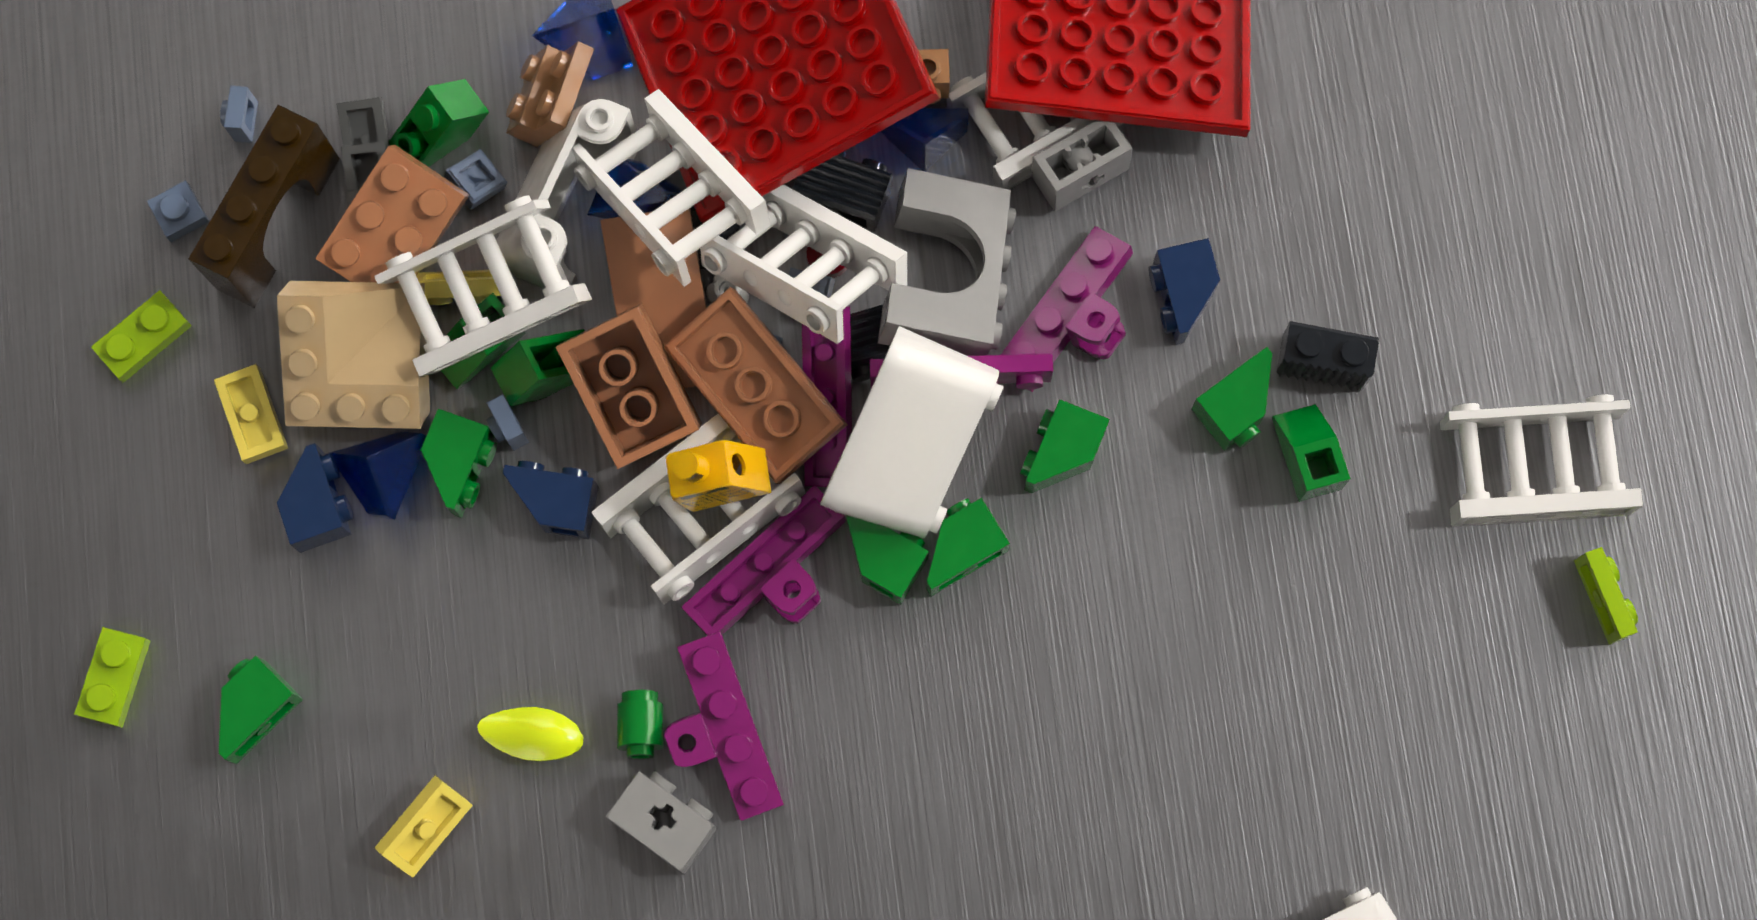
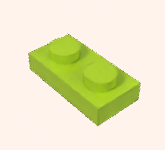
[91,290,192,383]
[1574,547,1638,645]
[74,627,151,728]

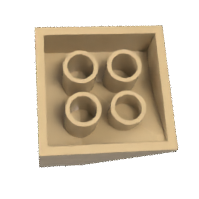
[277,281,430,429]

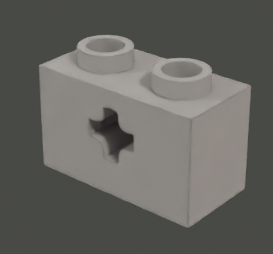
[1032,120,1132,212]
[606,771,717,874]

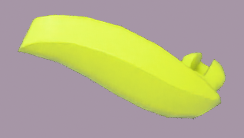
[477,707,584,761]

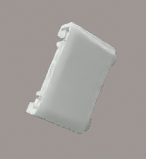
[496,99,637,289]
[820,326,1004,538]

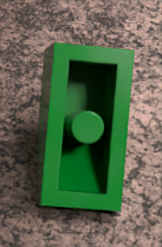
[491,329,585,406]
[1191,347,1273,451]
[927,497,1010,597]
[219,655,303,764]

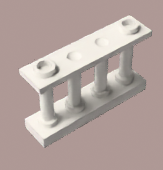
[947,72,1123,189]
[572,89,771,287]
[700,185,907,344]
[374,195,592,377]
[1440,394,1643,526]
[591,414,806,605]

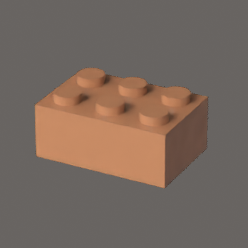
[315,145,470,283]
[556,303,702,469]

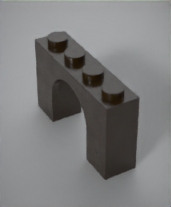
[188,105,340,308]

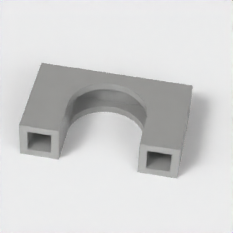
[878,168,1016,356]

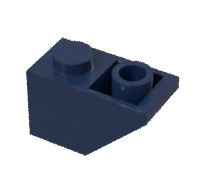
[1148,238,1220,345]
[277,443,354,553]
[503,461,599,539]

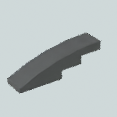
[336,97,390,208]

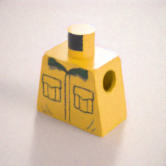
[666,440,772,512]

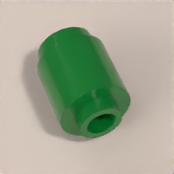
[617,690,663,759]

